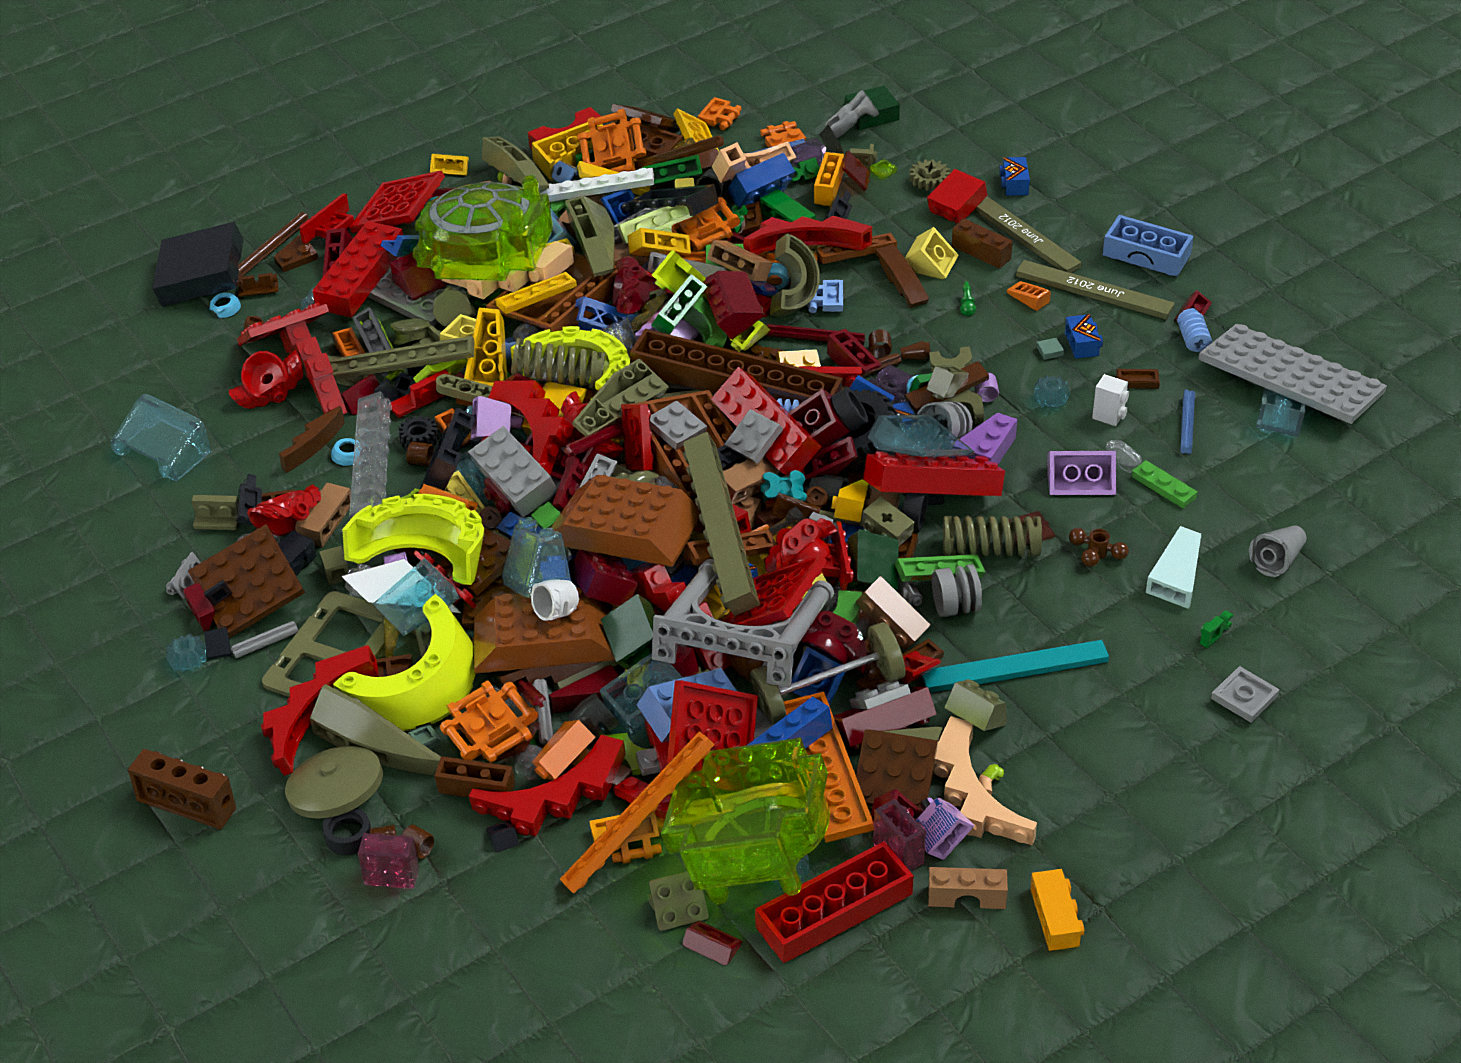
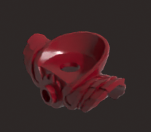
[613,256,650,315]
[801,611,867,674]

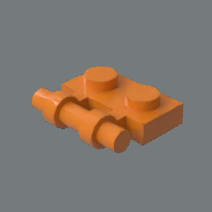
[698,97,742,131]
[760,121,806,148]
[605,811,662,864]

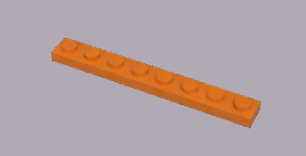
[560,731,715,893]

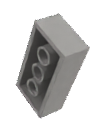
[468,426,557,517]

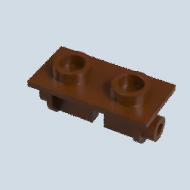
[237,272,279,297]

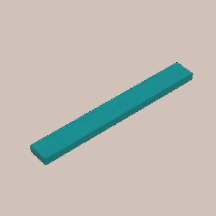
[921,640,1109,693]

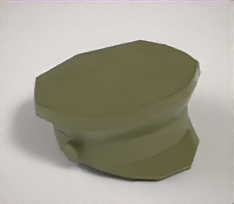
[433,290,472,327]
[390,318,430,345]

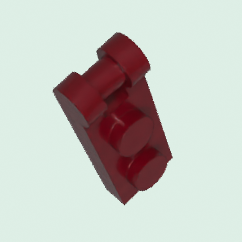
[552,456,589,512]

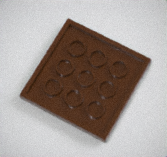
[188,524,306,638]

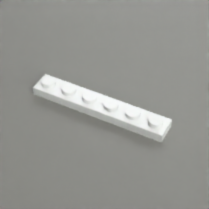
[539,168,654,203]

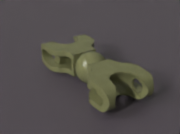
[929,346,985,424]

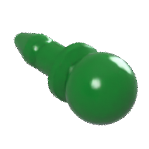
[960,281,976,316]

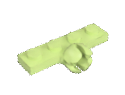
[617,205,693,244]

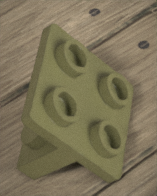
[648,869,709,931]

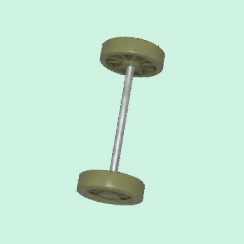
[750,622,906,727]

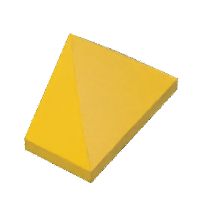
[430,154,469,176]

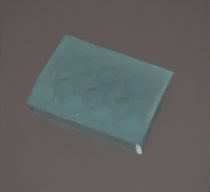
[867,415,975,457]

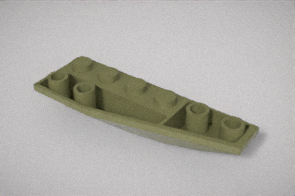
[482,136,549,192]
[565,196,615,277]
[572,359,669,437]
[310,684,441,776]

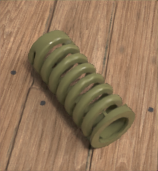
[511,338,606,389]
[943,516,1042,557]

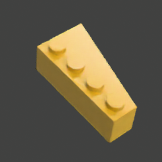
[532,122,603,181]
[464,308,507,387]

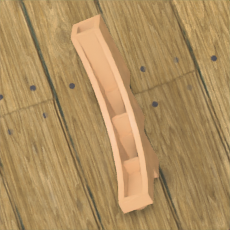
[712,141,796,183]
[439,241,574,299]
[933,716,1037,845]

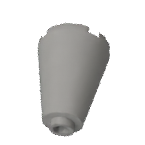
[1249,526,1307,577]

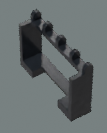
[622,184,719,217]
[418,407,476,493]

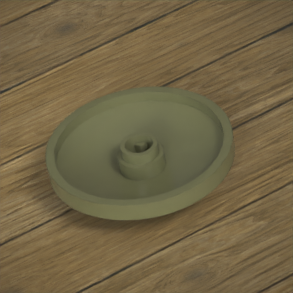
[285,746,383,819]

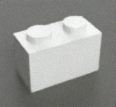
[1092,374,1129,426]

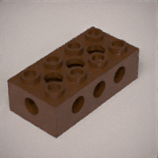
[612,119,683,161]
[127,749,236,830]

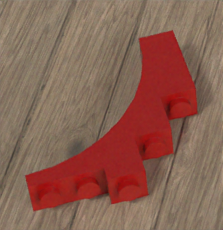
[743,216,872,255]
[279,320,347,415]
[488,380,574,475]
[629,563,732,671]
[261,645,378,776]
[469,735,626,836]

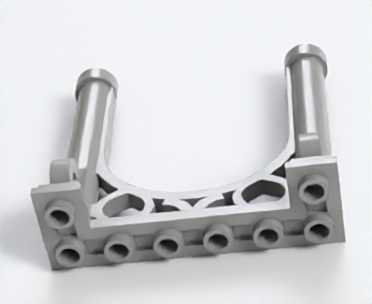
[652,559,834,688]

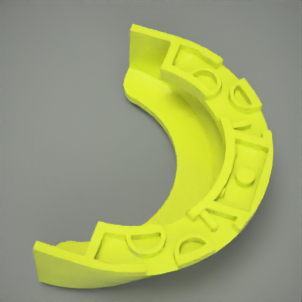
[652,250,770,352]
[510,326,630,401]
[342,494,484,585]
[333,594,476,731]

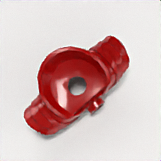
[229,350,303,409]
[561,391,624,458]
[247,484,321,536]
[764,518,838,573]

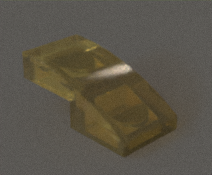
[629,294,665,332]

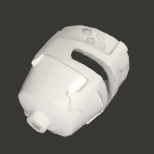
[531,580,579,621]

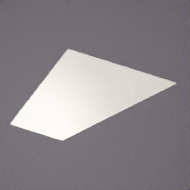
[342,559,461,613]

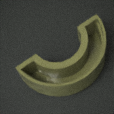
[770,234,820,317]

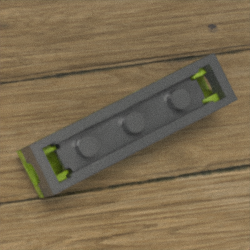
[352,307,405,381]

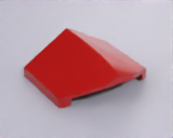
[900,651,942,684]

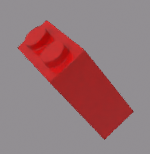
[927,169,987,223]

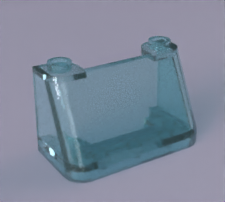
[111,394,211,482]
[502,517,571,597]

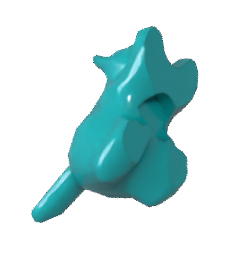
[760,470,807,502]

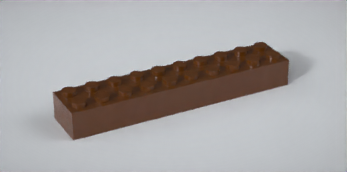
[630,328,843,405]

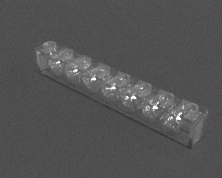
[349,391,392,518]

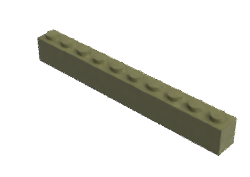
[683,432,760,616]

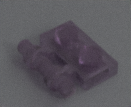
[791,138,826,165]
[869,364,913,403]

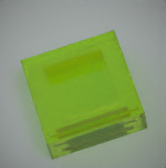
[870,159,897,180]

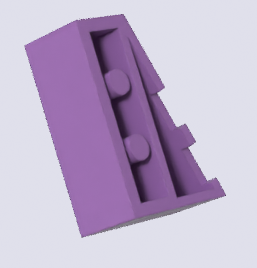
[950,413,1017,464]

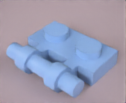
[807,280,843,313]

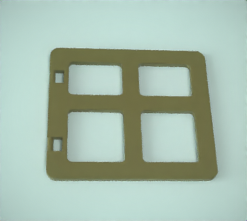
[262,591,415,697]

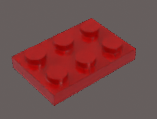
[621,404,654,470]

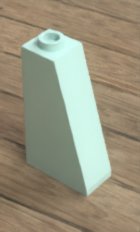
[1146,526,1201,609]

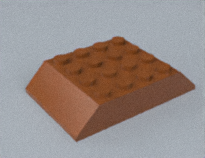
[486,253,618,332]
[633,390,746,498]
[543,475,702,567]
[474,587,615,673]

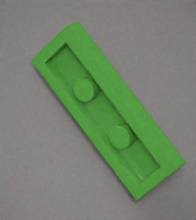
[1131,460,1198,508]

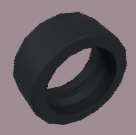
[832,387,868,431]
[902,493,928,531]
[322,808,371,855]

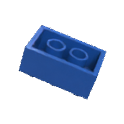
[727,153,795,209]

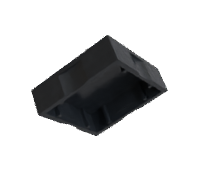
[152,222,244,307]

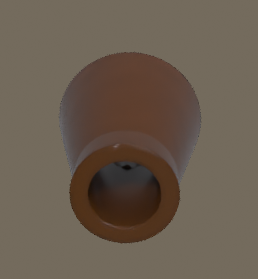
[901,340,931,361]

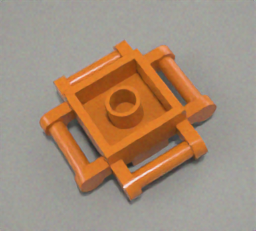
[577,109,646,173]
[671,197,740,251]
[440,680,538,763]

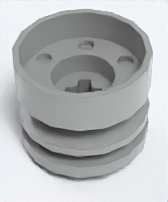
[915,401,973,448]
[931,564,982,617]

